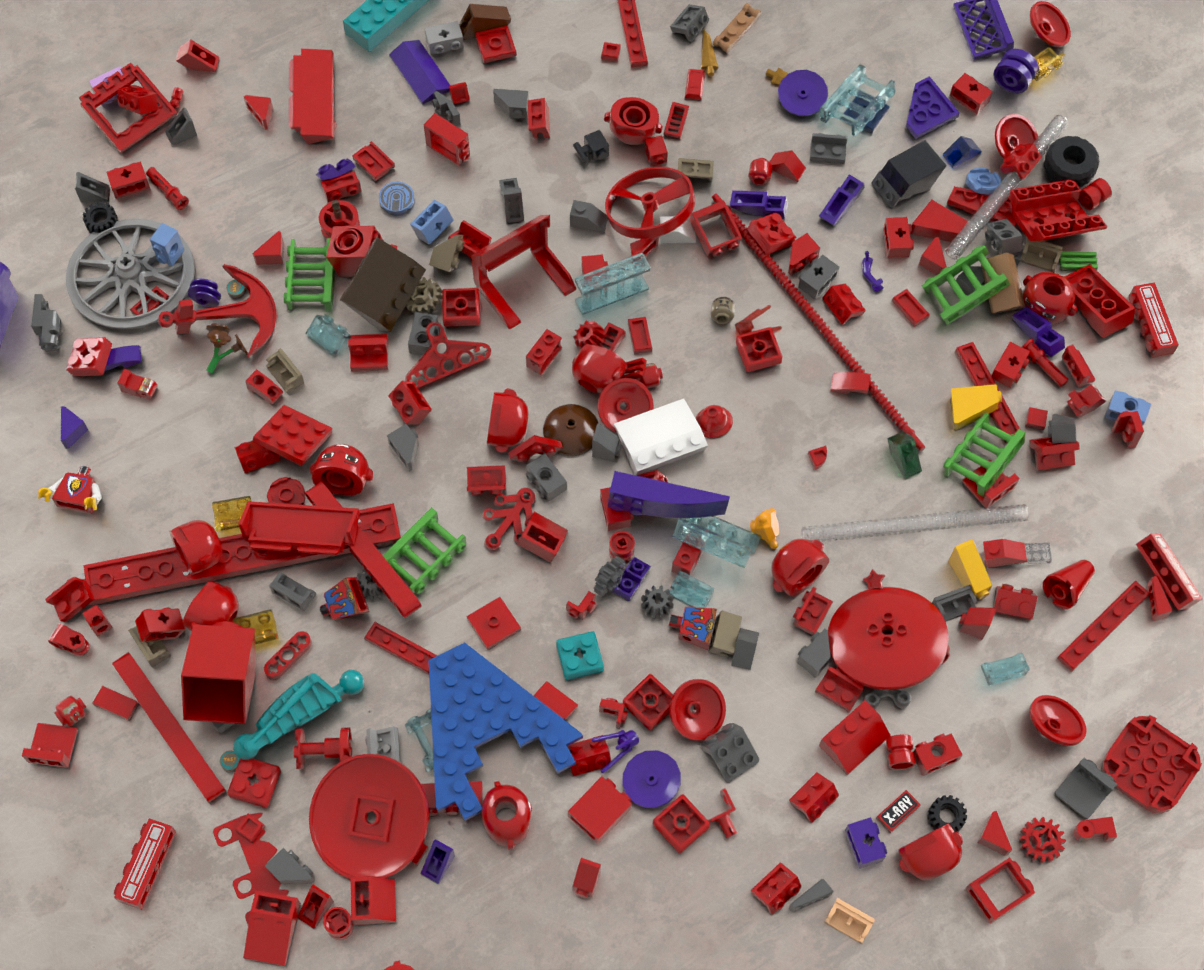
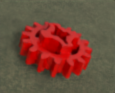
[1019,817,1066,864]

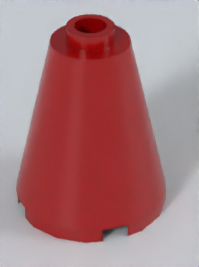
[1043,560,1095,609]

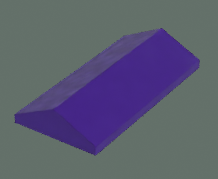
[389,40,451,105]

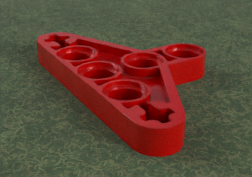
[405,322,491,388]

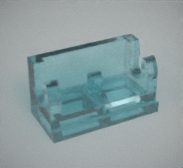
[669,570,714,608]
[981,653,1030,686]

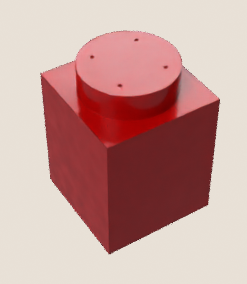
[181,621,256,724]

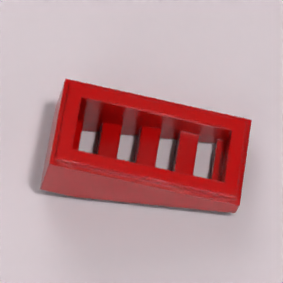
[663,101,689,139]
[599,322,626,352]
[1147,576,1172,621]

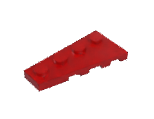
[947,186,1017,227]

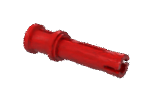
[146,167,189,210]
[1022,338,1069,388]

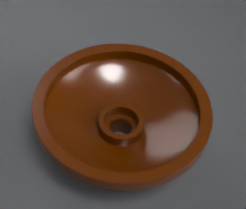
[543,404,599,456]

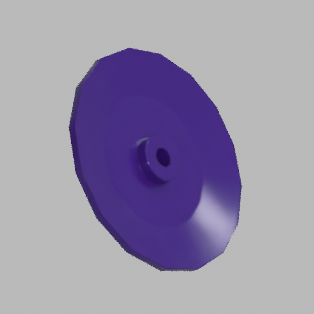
[778,70,828,116]
[622,750,681,808]

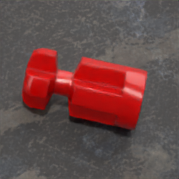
[169,87,184,109]

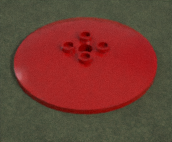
[828,587,949,690]
[309,754,429,879]

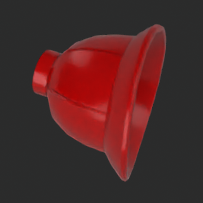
[695,405,733,438]

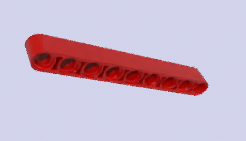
[305,482,422,618]
[112,652,226,803]

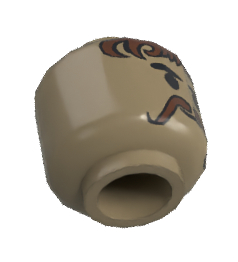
[711,297,735,324]

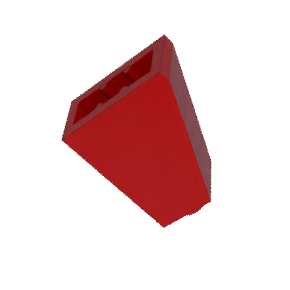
[911,199,968,243]

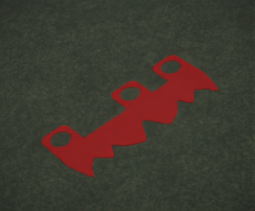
[213,813,289,924]

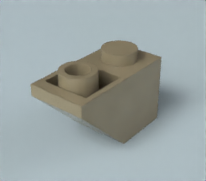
[429,235,464,272]

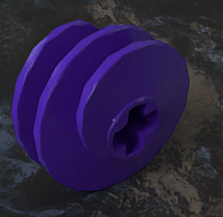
[188,278,222,308]

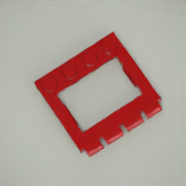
[79,63,177,153]

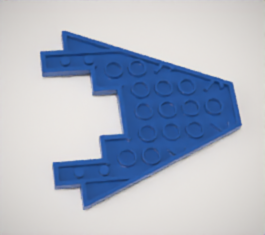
[429,642,583,821]

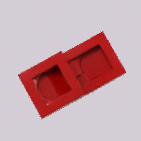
[830,372,871,394]

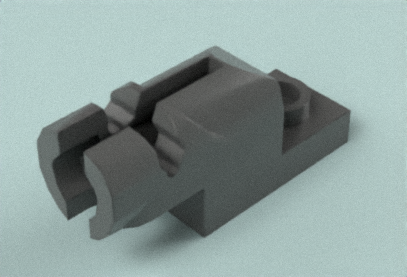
[31,294,61,351]

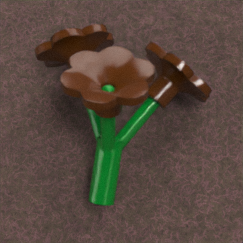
[206,323,248,373]

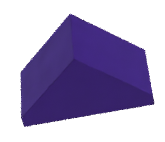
[61,406,88,449]
[420,839,455,884]

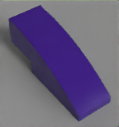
[819,174,865,226]
[730,190,788,219]
[1012,307,1065,357]

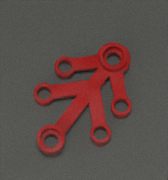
[482,488,535,551]

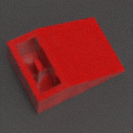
[243,890,301,966]

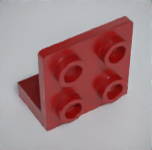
[962,460,1020,509]
[22,723,78,768]

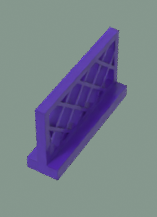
[953,0,1014,60]

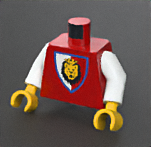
[38,466,102,513]

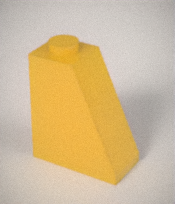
[951,384,1002,430]
[948,539,993,600]

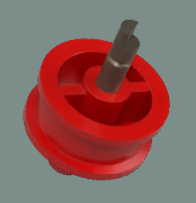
[319,200,360,239]

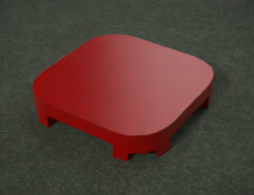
[1101,715,1202,814]

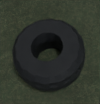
[1044,136,1100,188]

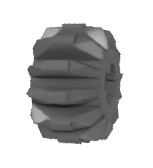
[357,568,383,600]
[641,585,674,619]

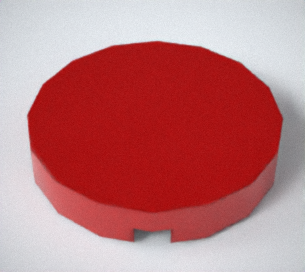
[267,477,306,505]

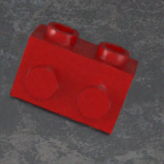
[1000,143,1042,179]
[320,171,362,202]
[448,220,492,258]
[822,283,866,325]
[234,441,280,473]
[993,584,1038,619]
[793,587,833,635]
[567,735,611,776]
[789,772,839,823]

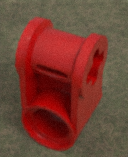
[48,624,90,656]

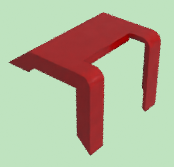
[471,215,577,329]

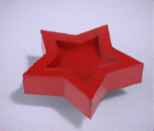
[863,569,885,589]

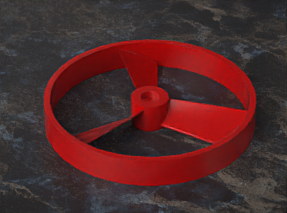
[605,167,695,239]

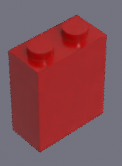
[568,776,632,844]

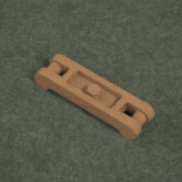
[713,3,761,53]

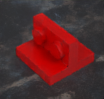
[348,334,388,371]
[1029,437,1080,470]

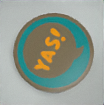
[226,280,246,298]
[220,750,240,772]

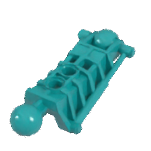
[233,670,365,760]

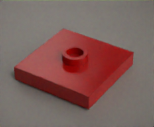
[475,25,517,63]
[466,597,521,650]

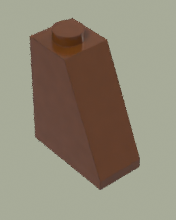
[459,4,511,40]

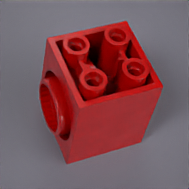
[326,226,384,277]

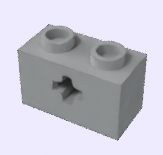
[425,21,464,55]

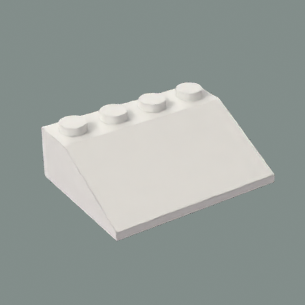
[614,398,708,476]

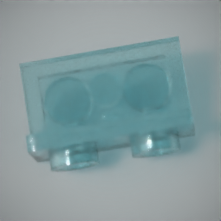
[305,314,351,354]

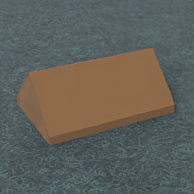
[981,253,1026,313]

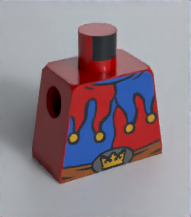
[320,577,370,620]
[669,607,717,650]

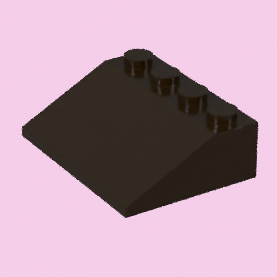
[340,237,426,332]

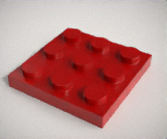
[253,405,333,466]

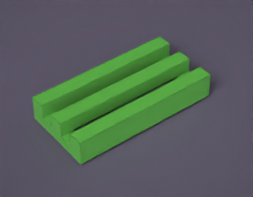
[1060,252,1098,271]

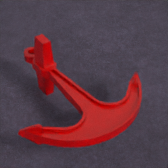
[158,264,277,358]

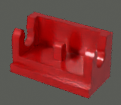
[528,98,550,139]

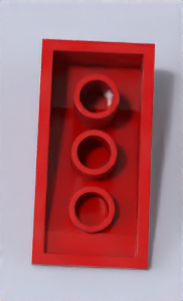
[1064,264,1135,338]

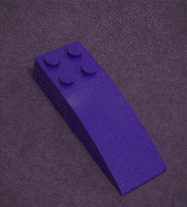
[608,471,730,518]

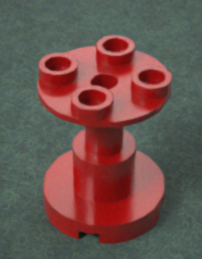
[293,727,352,769]

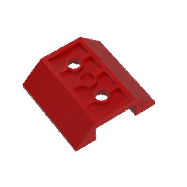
[1010,180,1107,242]

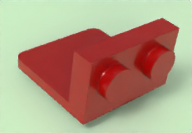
[467,465,506,495]

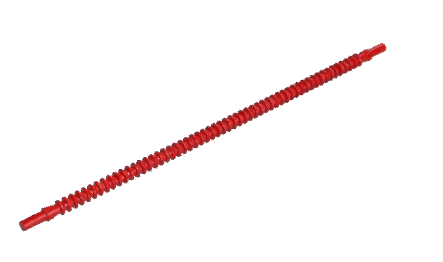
[712,193,926,452]

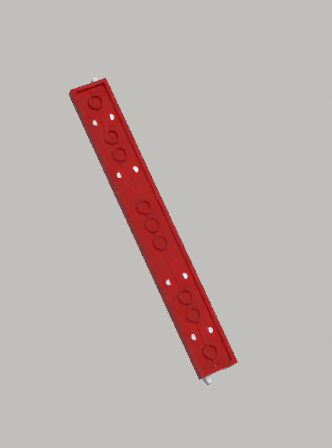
[78,503,407,605]

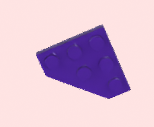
[906,76,959,139]

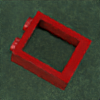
[424,113,470,166]
[689,200,742,257]
[965,857,1035,924]

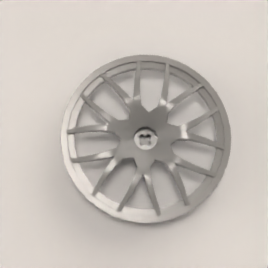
[66,219,195,329]

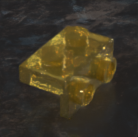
[1034,47,1065,81]
[212,496,252,531]
[233,609,279,645]

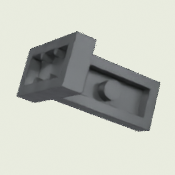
[499,178,524,223]

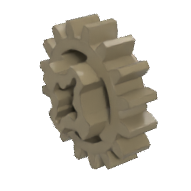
[406,277,442,315]

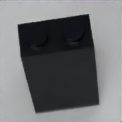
[880,140,947,198]

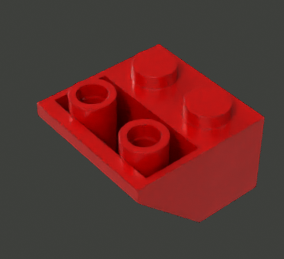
[517,511,568,563]
[350,876,396,925]

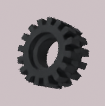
[83,201,118,235]
[927,795,967,832]

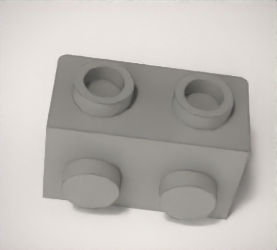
[365,726,400,762]

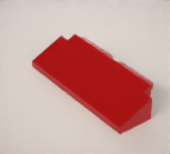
[289,48,334,144]
[238,501,360,555]

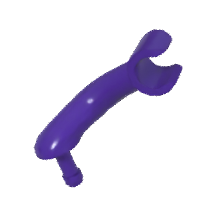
[862,251,884,292]

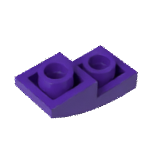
[316,158,356,180]
[105,345,142,371]
[613,557,651,601]

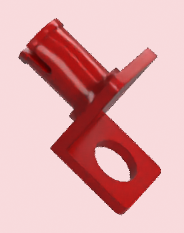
[708,788,738,838]

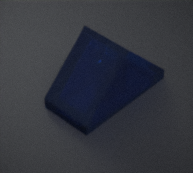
[943,136,982,168]

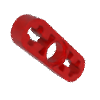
[264,631,312,680]

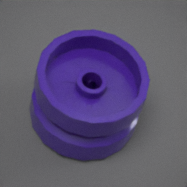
[993,48,1039,94]

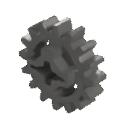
[593,556,626,597]

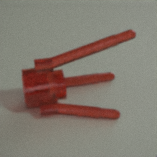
[735,305,782,335]

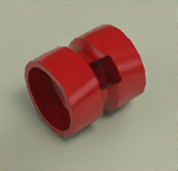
[1078,178,1112,210]
[609,531,635,564]
[886,734,916,770]
[323,907,354,940]

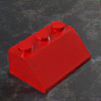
[819,700,891,775]

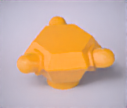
[750,508,779,549]

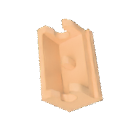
[824,898,875,944]

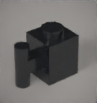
[573,130,609,163]

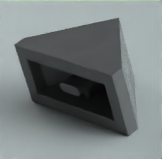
[165,107,197,145]
[75,172,109,202]
[731,628,759,670]

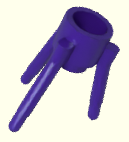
[592,730,639,773]

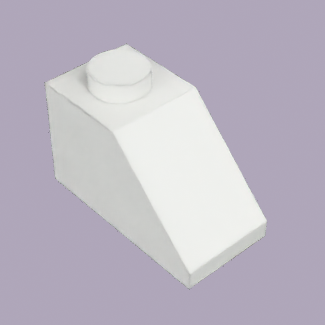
[660,216,696,244]

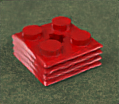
[747,213,797,254]
[442,288,480,326]
[736,327,783,372]
[66,337,112,376]
[623,674,673,731]
[227,759,281,808]
[653,794,710,853]

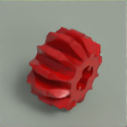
[573,320,606,349]

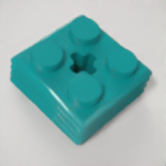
[556,631,604,680]

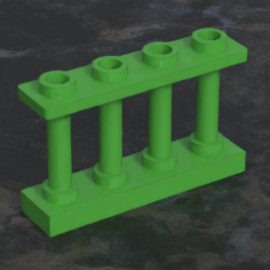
[284,238,335,311]
[922,245,1010,325]
[943,413,1025,497]
[383,507,466,595]

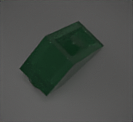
[887,431,922,478]

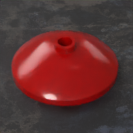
[1030,1,1071,47]
[995,114,1039,160]
[598,378,654,433]
[669,679,726,740]
[1030,695,1087,746]

